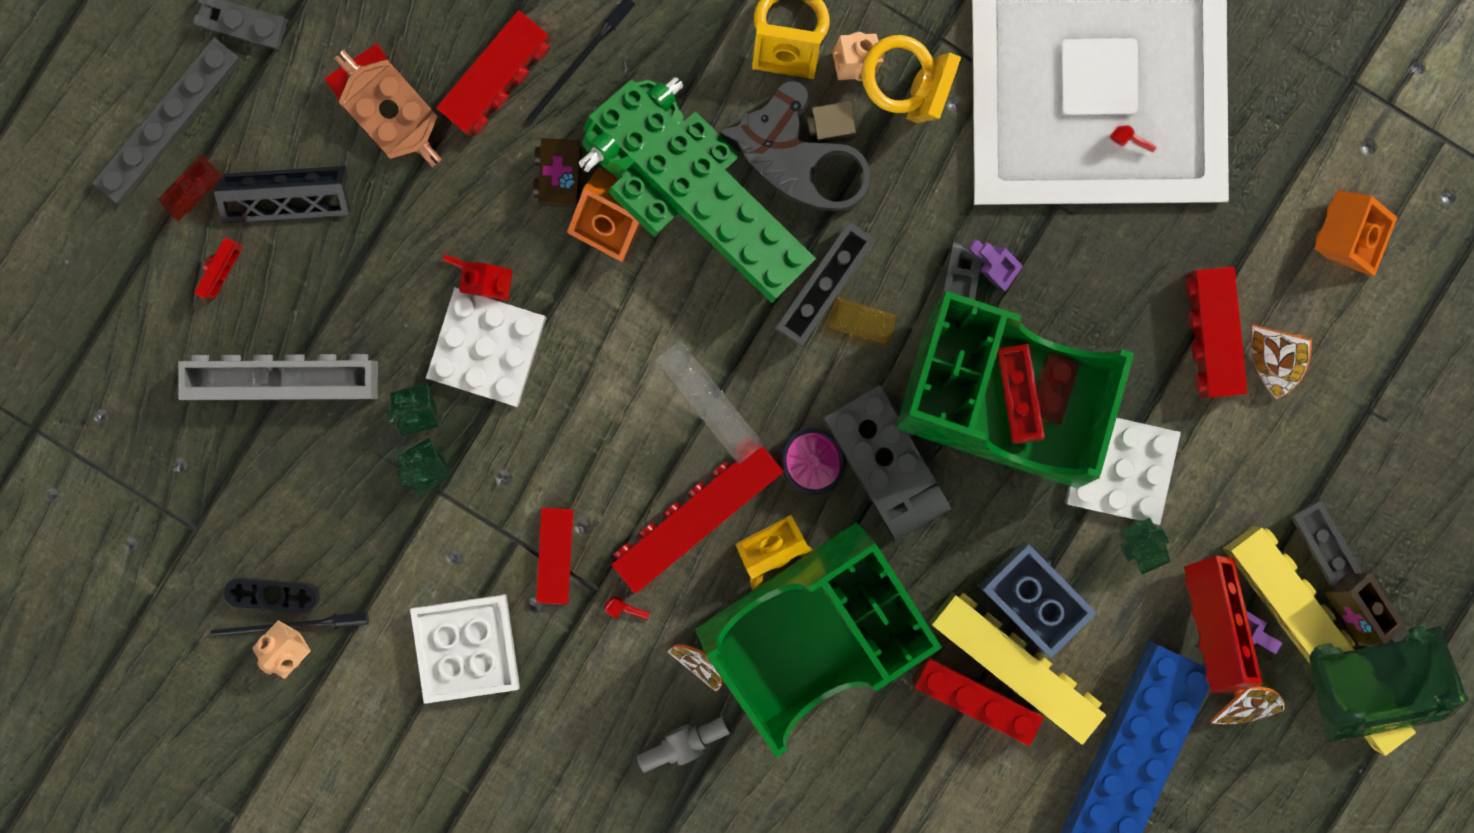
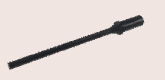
[526,0,635,123]
[210,612,369,636]

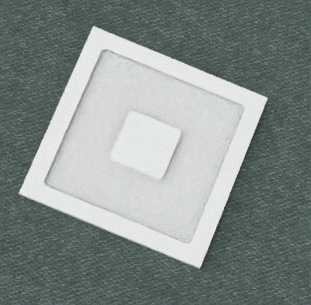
[972,0,1229,205]

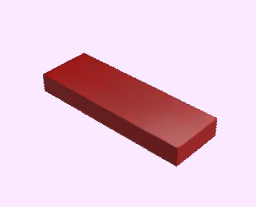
[997,344,1045,445]
[536,507,574,605]

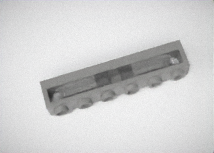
[178,354,378,400]

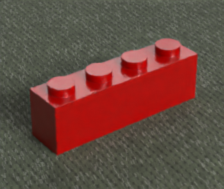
[437,10,551,138]
[1185,266,1248,398]
[1184,556,1262,693]
[911,657,1044,746]

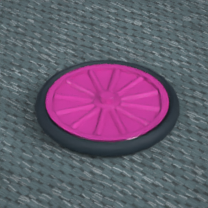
[780,428,845,495]

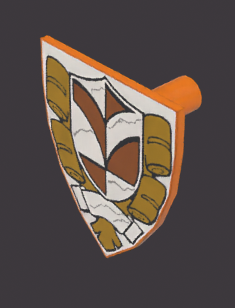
[1251,325,1312,400]
[667,644,724,692]
[1210,686,1285,724]

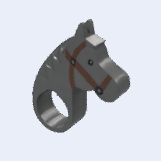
[721,81,871,212]

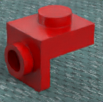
[459,261,513,301]

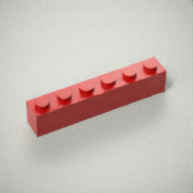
[611,441,784,594]

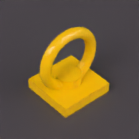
[752,0,830,79]
[862,35,961,123]
[735,515,814,591]

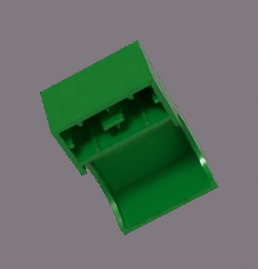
[894,291,1134,489]
[695,522,942,758]

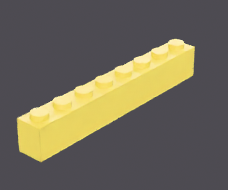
[1223,526,1416,756]

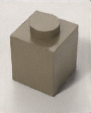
[806,101,856,143]

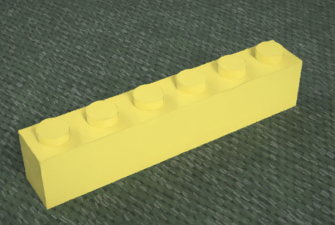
[929,592,1106,745]

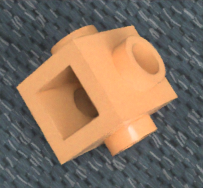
[832,32,885,81]
[252,620,311,679]

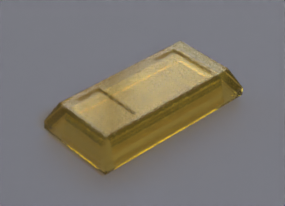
[828,297,898,346]

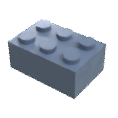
[978,542,1097,658]

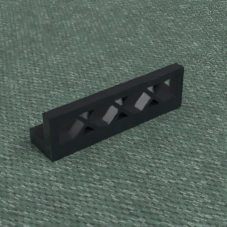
[213,166,350,223]

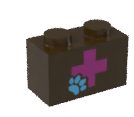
[533,138,582,208]
[1325,572,1405,645]

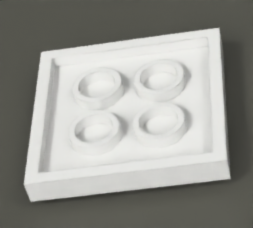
[426,287,546,407]
[1065,418,1181,525]
[410,594,520,704]

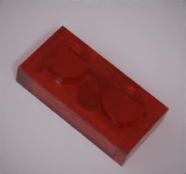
[158,154,223,221]
[1036,353,1080,426]

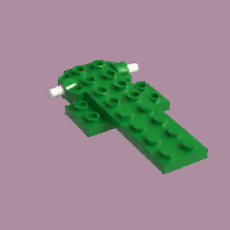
[579,77,816,303]

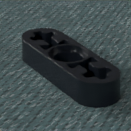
[224,577,320,613]

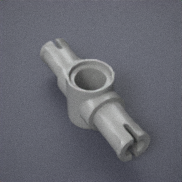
[637,716,731,773]

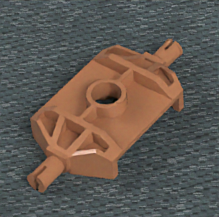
[334,50,442,168]

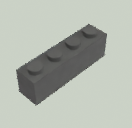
[775,222,875,347]

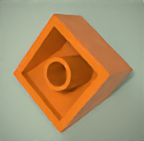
[567,167,642,262]
[1314,190,1398,276]

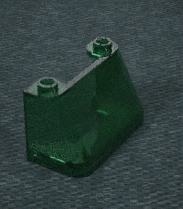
[1309,625,1468,742]

